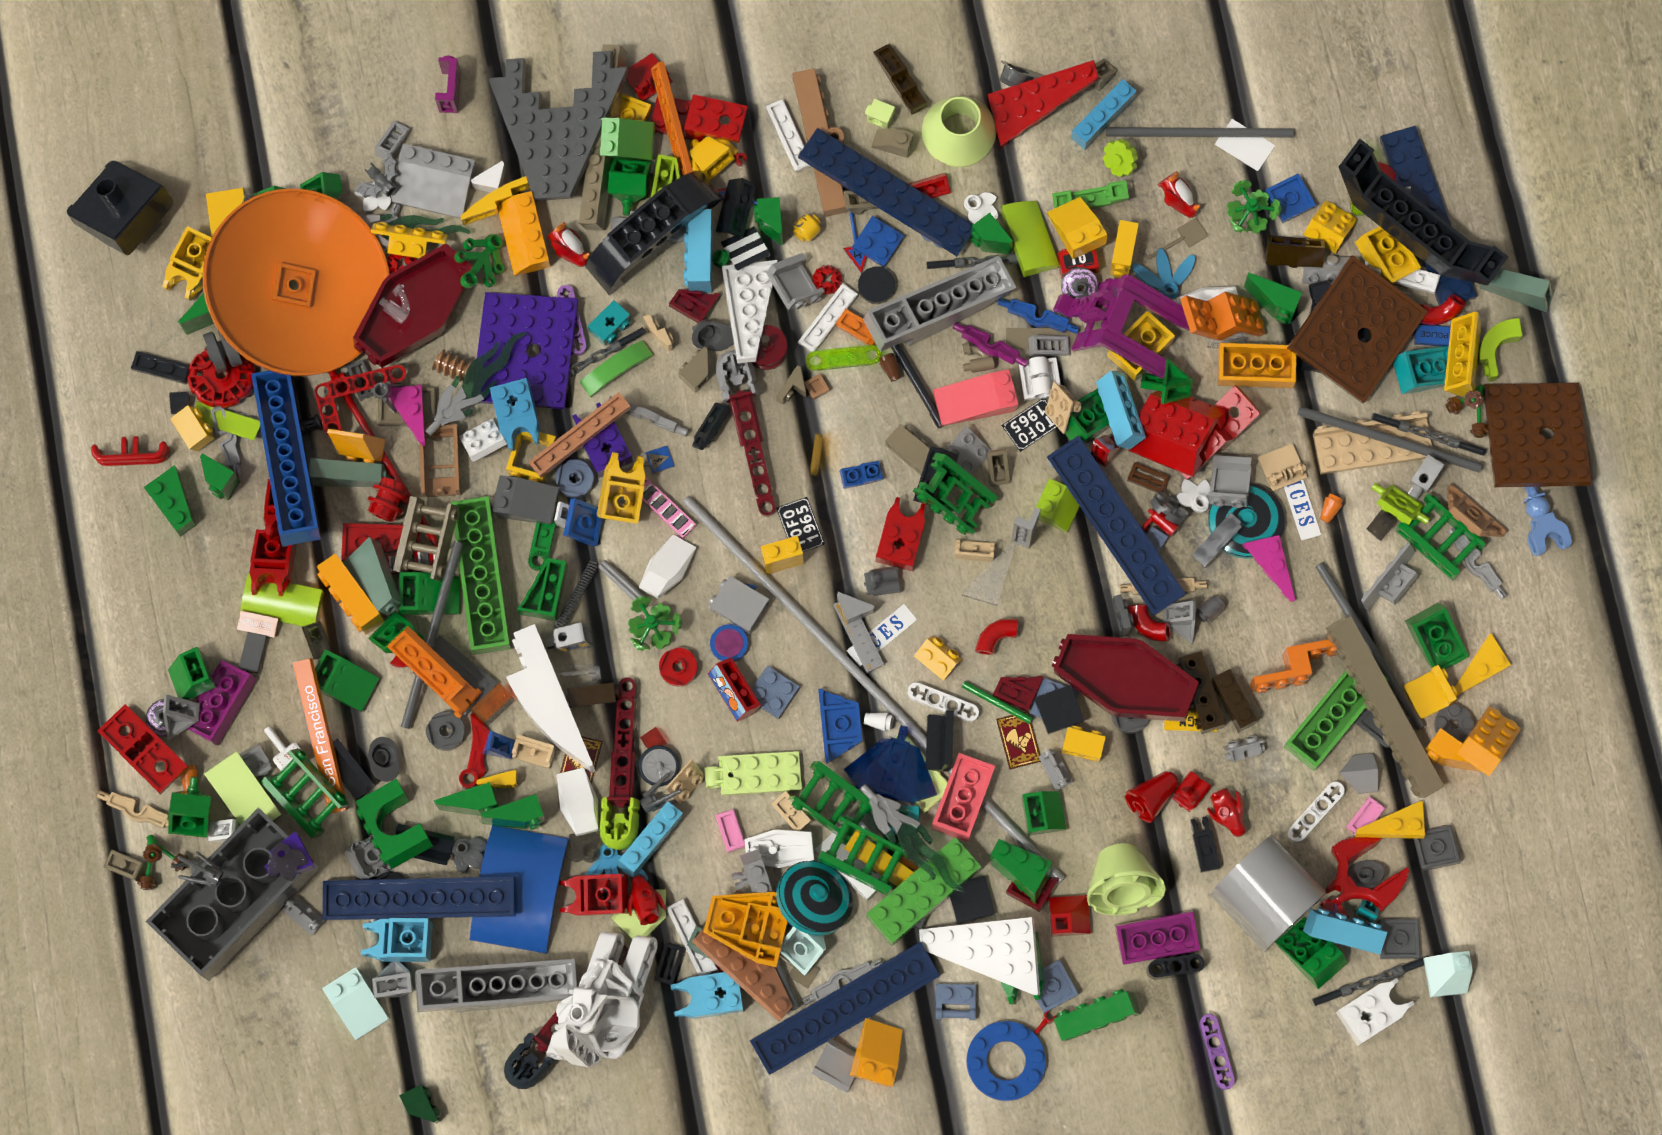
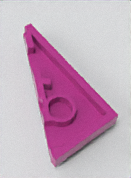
[389,385,426,446]
[1242,535,1295,602]

